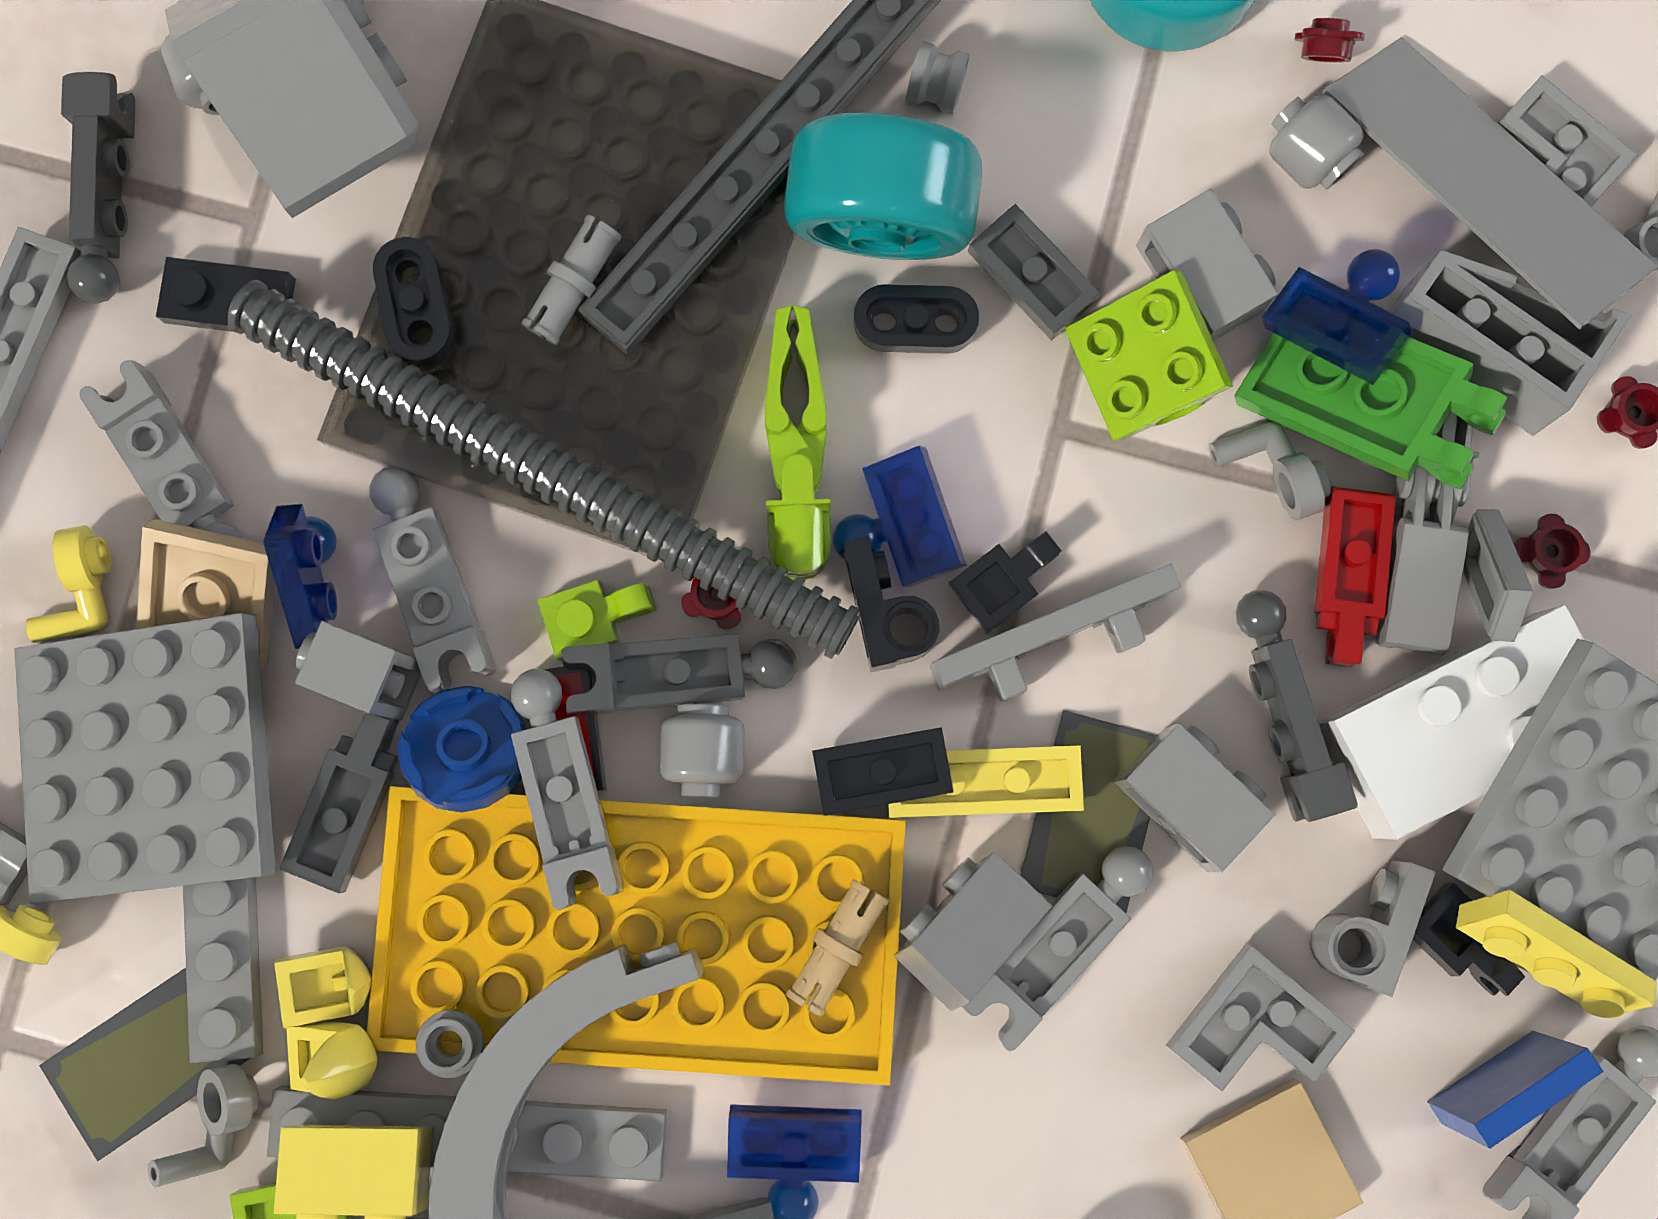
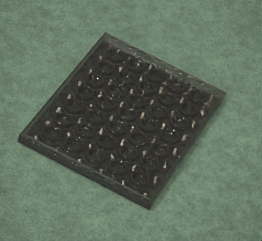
[317,0,795,562]

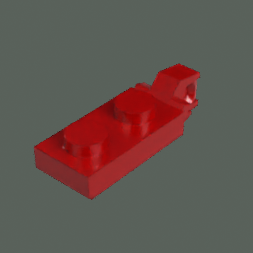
[1314,486,1396,667]

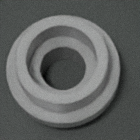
[416,1009,484,1078]

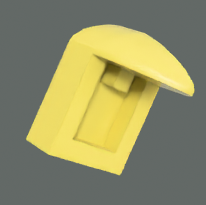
[274,946,372,1028]
[287,1020,378,1099]

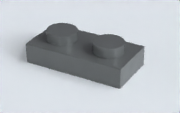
[968,204,1100,341]

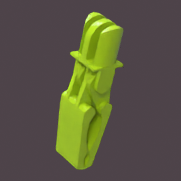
[765,305,832,580]

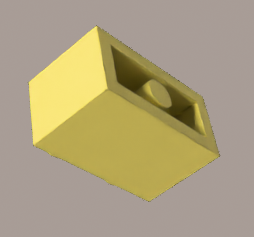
[274,1125,433,1219]

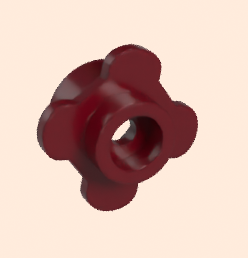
[1294,18,1365,63]
[1597,376,1658,449]
[1514,513,1591,589]
[681,578,741,630]

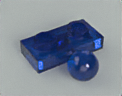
[1262,249,1411,385]
[833,445,967,587]
[263,504,337,649]
[727,1104,862,1219]

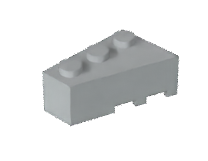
[1380,250,1632,436]

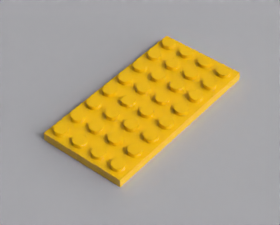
[367,786,906,1086]

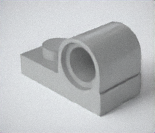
[1310,860,1436,997]

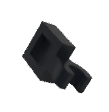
[948,531,1062,634]
[1413,882,1525,996]

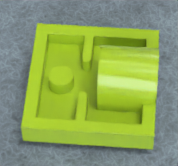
[1064,270,1233,442]

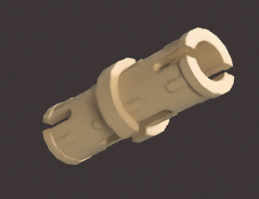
[786,879,890,1017]

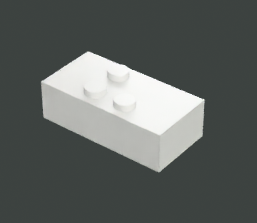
[1319,605,1584,840]

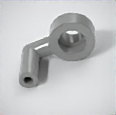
[1209,422,1331,521]
[148,1064,259,1188]

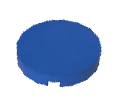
[397,686,527,813]

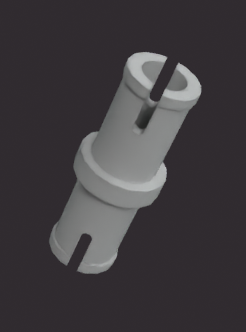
[521,215,622,345]

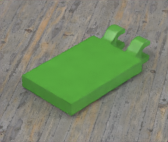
[1234,292,1507,489]

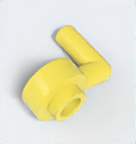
[26,525,111,643]
[0,905,62,965]

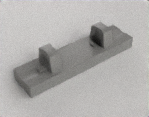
[930,563,1182,702]

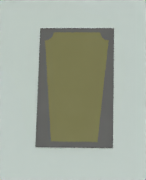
[1021,710,1157,913]
[39,968,251,1162]

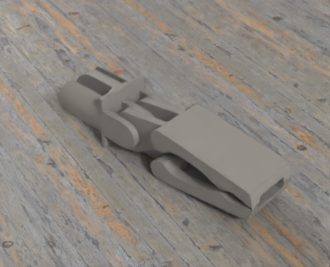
[1375,412,1479,656]

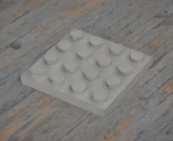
[14,613,276,904]
[1442,638,1658,981]

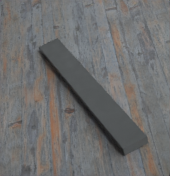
[578,0,941,355]

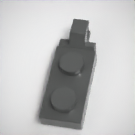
[280,712,399,894]

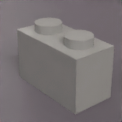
[1136,188,1278,341]
[294,621,421,720]
[1114,723,1275,872]
[894,851,1052,1011]

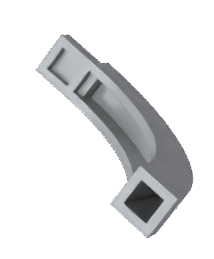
[429,941,704,1219]

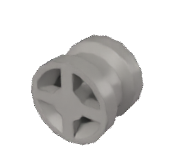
[905,41,970,115]

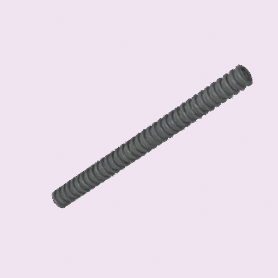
[228,280,860,659]

